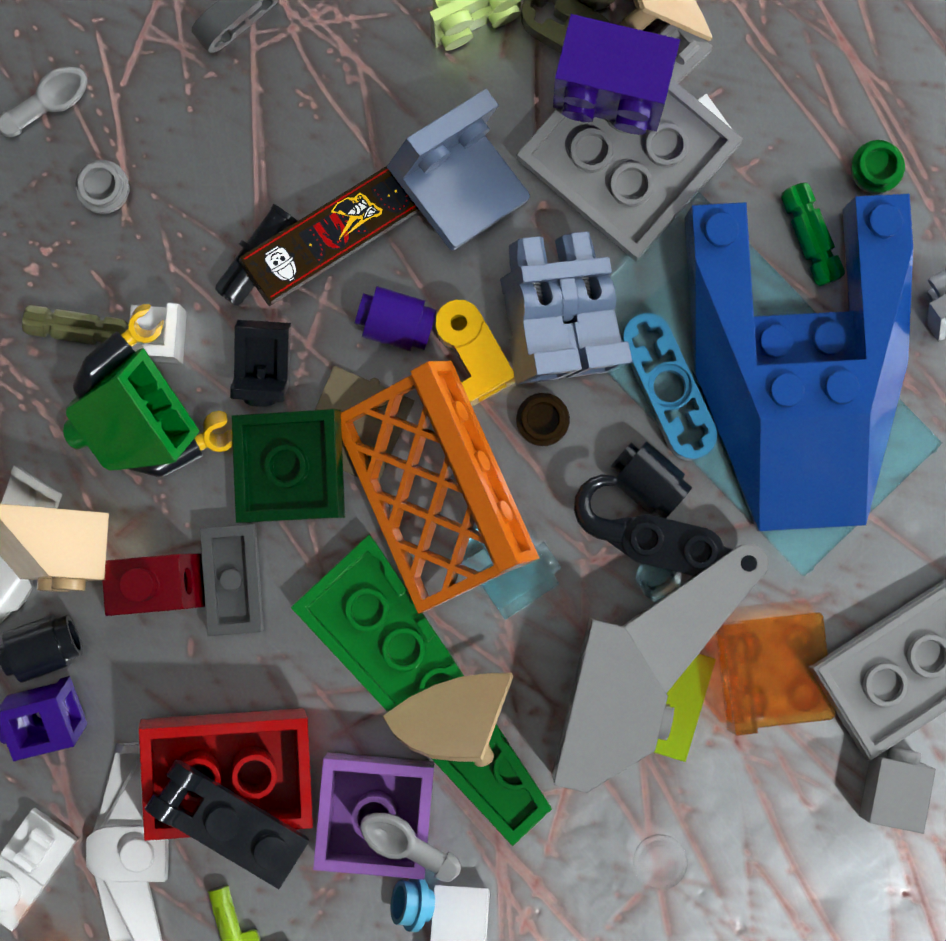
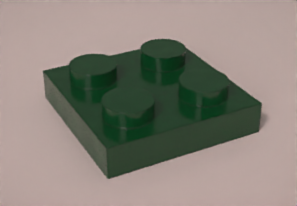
[231,409,345,523]

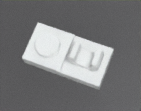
[0,808,79,931]

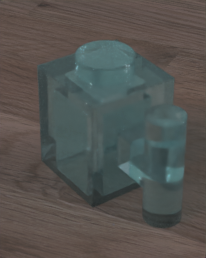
[454,528,561,620]

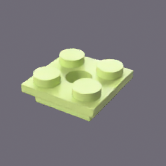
[430,0,521,51]

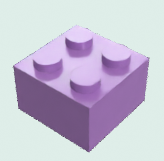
[313,752,435,880]

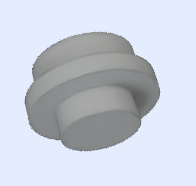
[75,160,130,214]

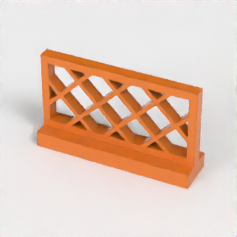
[341,361,539,614]

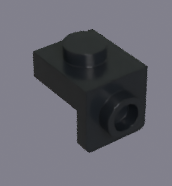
[230,320,291,407]

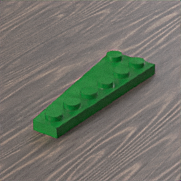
[291,535,552,846]

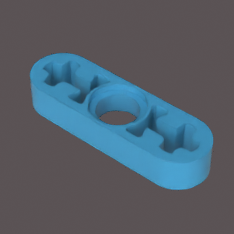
[621,313,717,461]

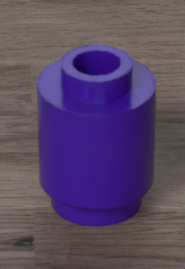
[354,286,437,352]

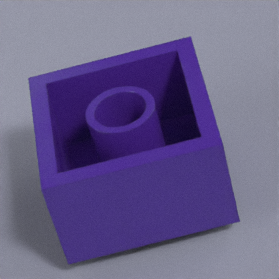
[553,14,681,135]

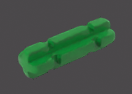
[781,182,845,286]

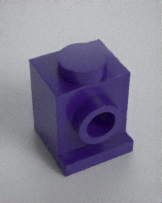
[0,676,88,761]

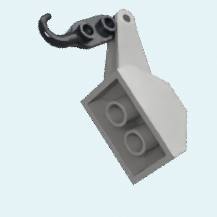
[552,474,768,793]

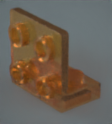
[716,612,835,736]

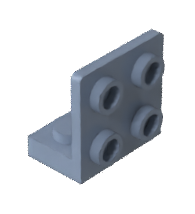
[387,89,530,250]

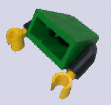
[63,304,233,477]

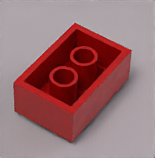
[139,708,313,841]

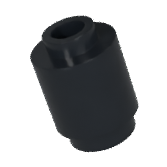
[610,441,692,518]
[0,614,83,683]

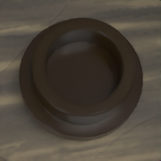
[516,393,570,446]

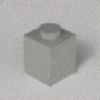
[859,747,936,834]

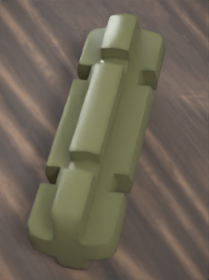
[22,305,129,345]

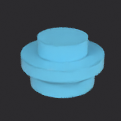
[390,878,435,932]

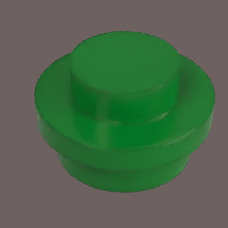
[851,140,905,194]

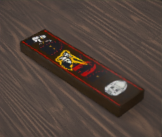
[239,166,420,306]

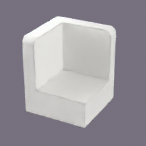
[130,303,187,364]

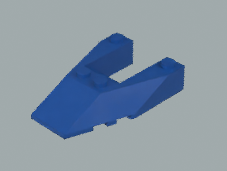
[684,194,913,532]

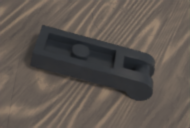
[145,759,309,889]

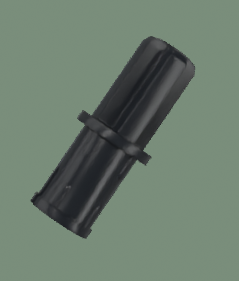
[215,204,298,306]

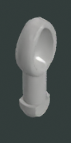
[0,67,88,138]
[360,813,461,882]

